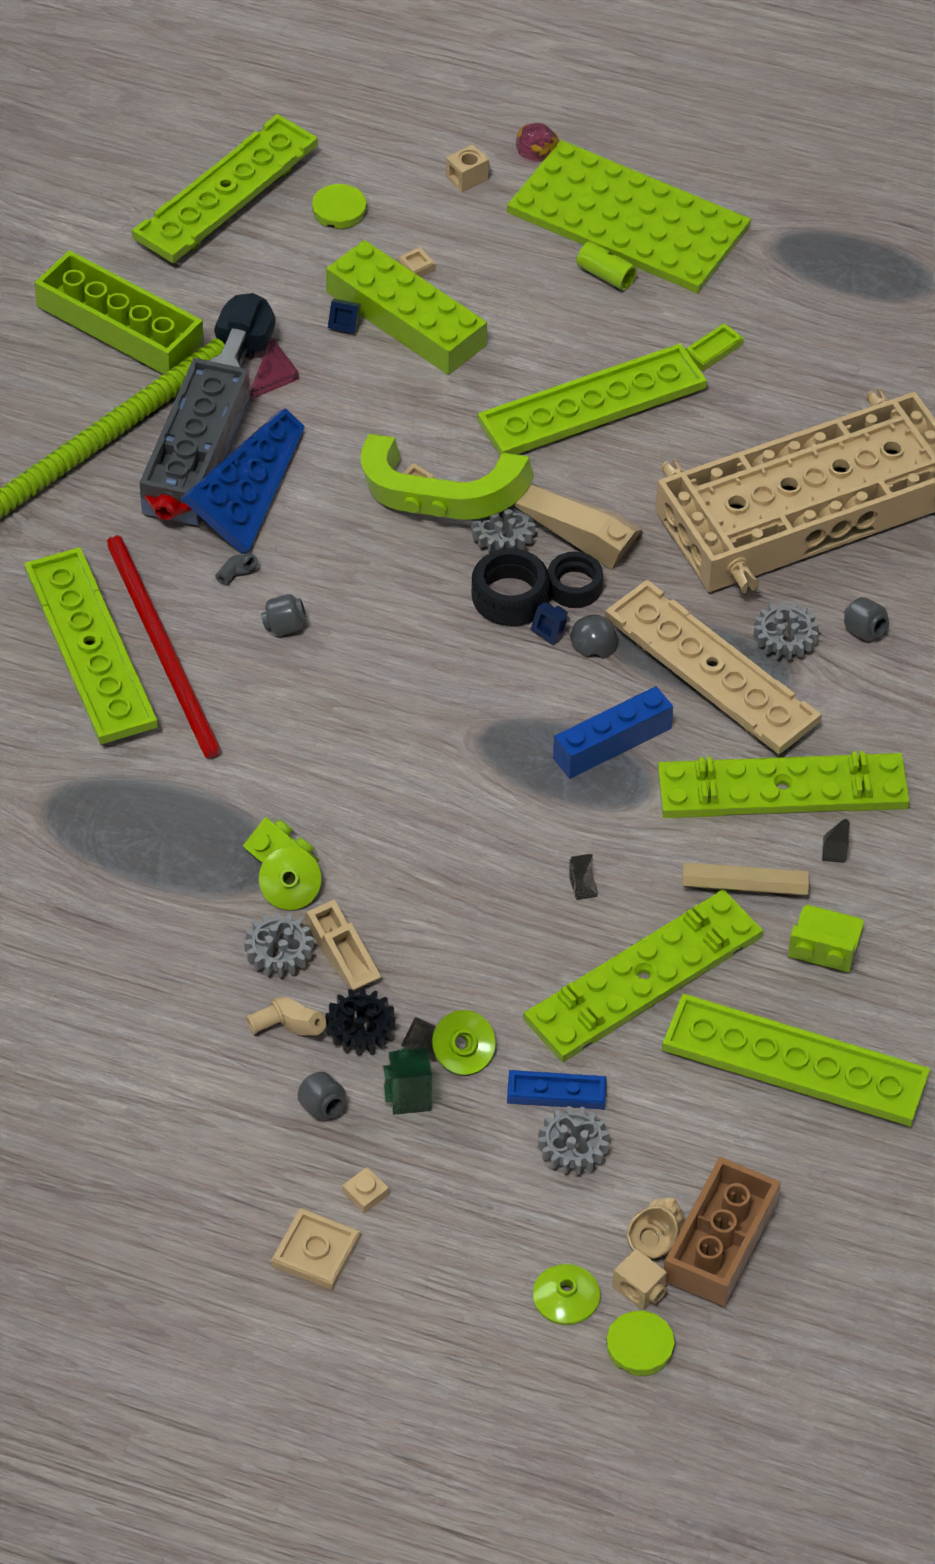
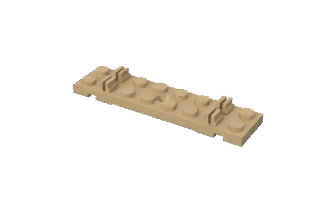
[605,579,822,755]

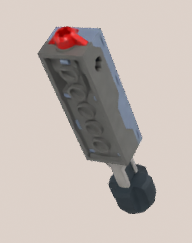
[139,293,276,526]

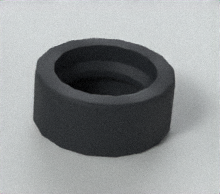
[547,551,603,608]

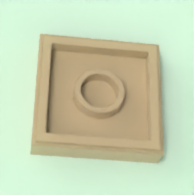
[271,1208,361,1290]

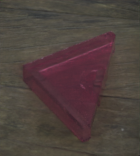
[251,339,299,398]

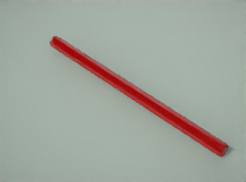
[107,535,220,759]

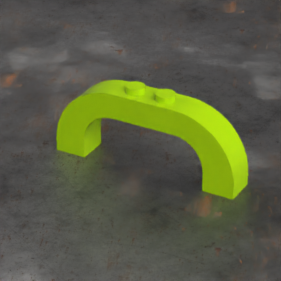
[360,434,534,520]

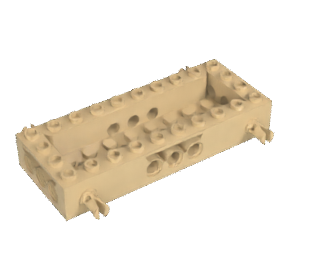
[655,388,935,593]

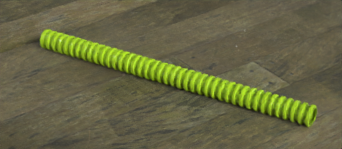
[0,338,225,519]

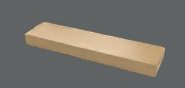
[682,862,809,895]

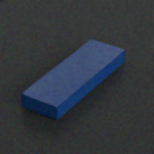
[507,1070,607,1110]

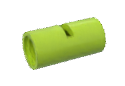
[576,241,637,291]

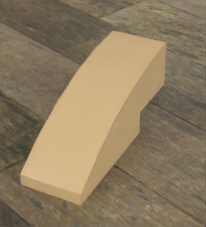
[304,899,381,991]

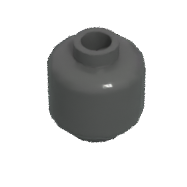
[261,594,307,637]
[844,597,889,641]
[298,1072,346,1120]

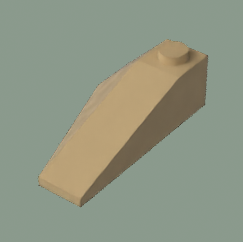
[515,485,642,570]

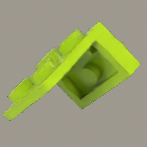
[788,905,864,972]

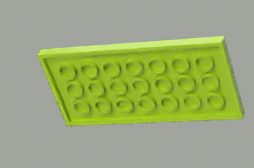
[507,140,751,294]

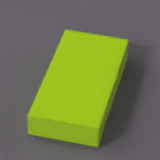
[685,323,744,371]

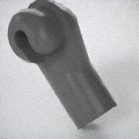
[215,553,258,585]

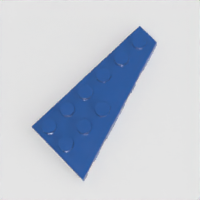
[181,408,305,554]

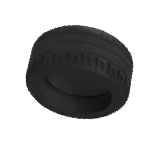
[471,548,550,626]

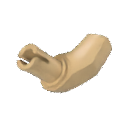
[245,996,326,1036]

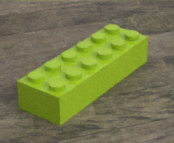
[326,239,487,375]
[34,250,204,375]

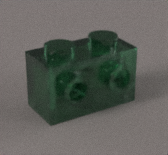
[383,1048,432,1115]

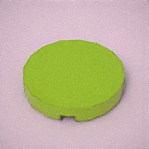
[312,184,367,229]
[606,1310,675,1376]

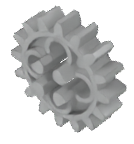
[471,503,535,553]
[753,601,819,660]
[244,912,314,977]
[538,1106,610,1175]

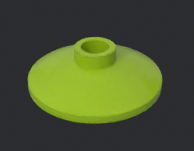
[259,847,322,910]
[432,1010,496,1075]
[533,1264,600,1325]

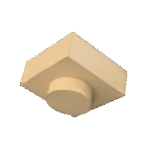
[342,1167,389,1213]

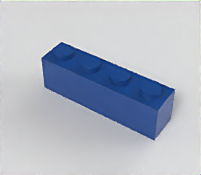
[553,686,673,779]

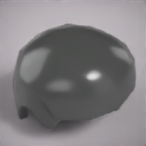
[570,614,619,659]

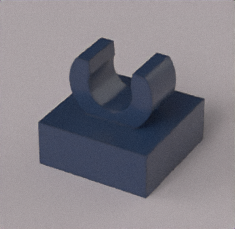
[328,298,361,333]
[531,602,568,645]

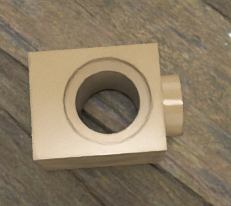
[446,144,490,192]
[613,1249,667,1310]

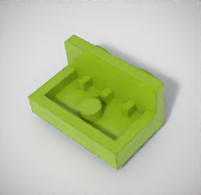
[243,817,319,884]

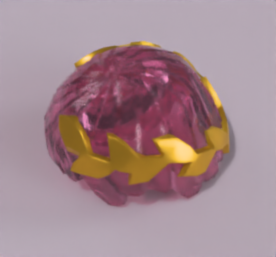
[516,122,559,160]

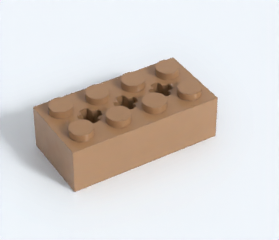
[664,1156,781,1307]

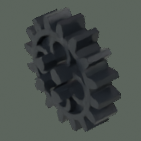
[325,988,396,1055]

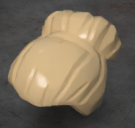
[627,1197,684,1259]

